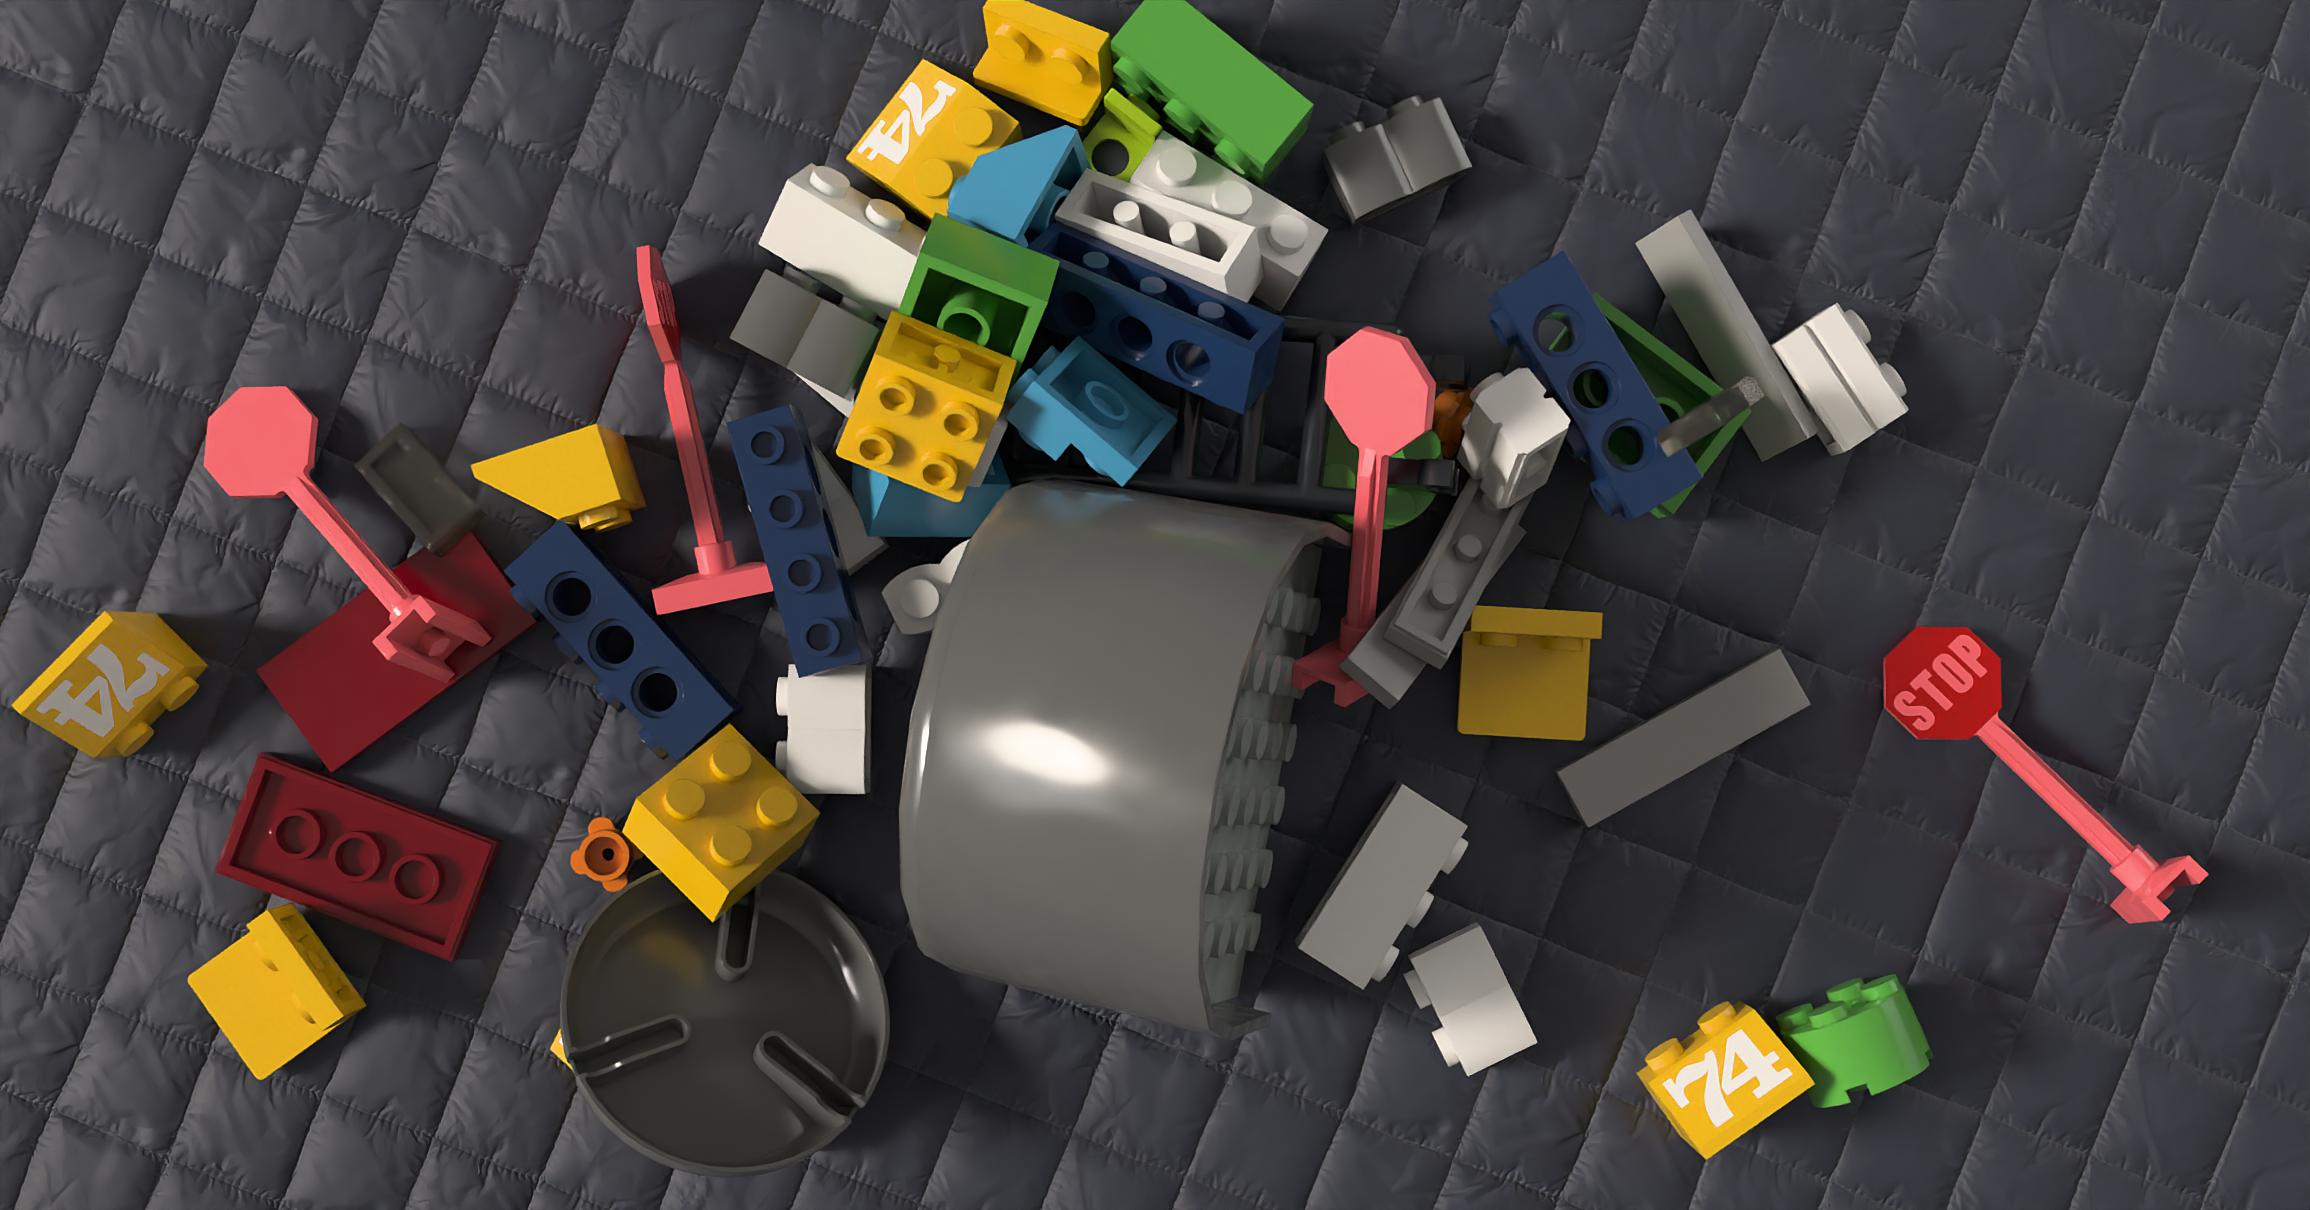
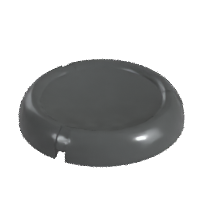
[560,869,890,1178]

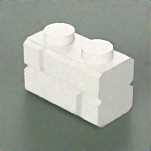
[1770,303,1909,456]
[1457,367,1571,509]

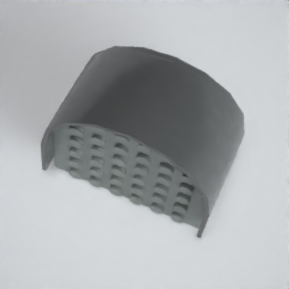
[899,477,1353,1041]

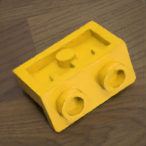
[973,0,1113,126]

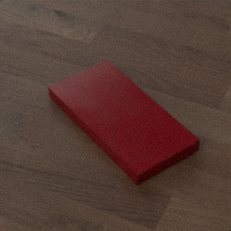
[256,519,542,773]
[214,752,502,962]

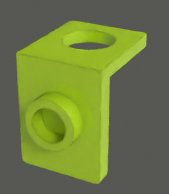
[1082,88,1163,183]

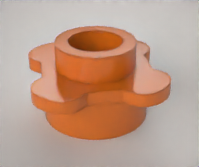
[1432,387,1474,458]
[570,817,645,892]

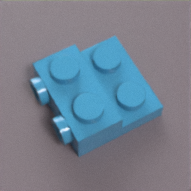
[1004,335,1178,487]

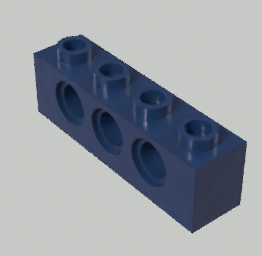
[1026,220,1285,415]
[1487,250,1704,523]
[726,404,873,678]
[503,520,744,762]

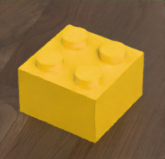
[622,723,820,922]

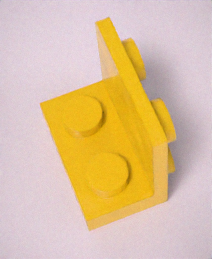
[836,310,1017,502]
[1456,605,1603,741]
[188,903,367,1080]

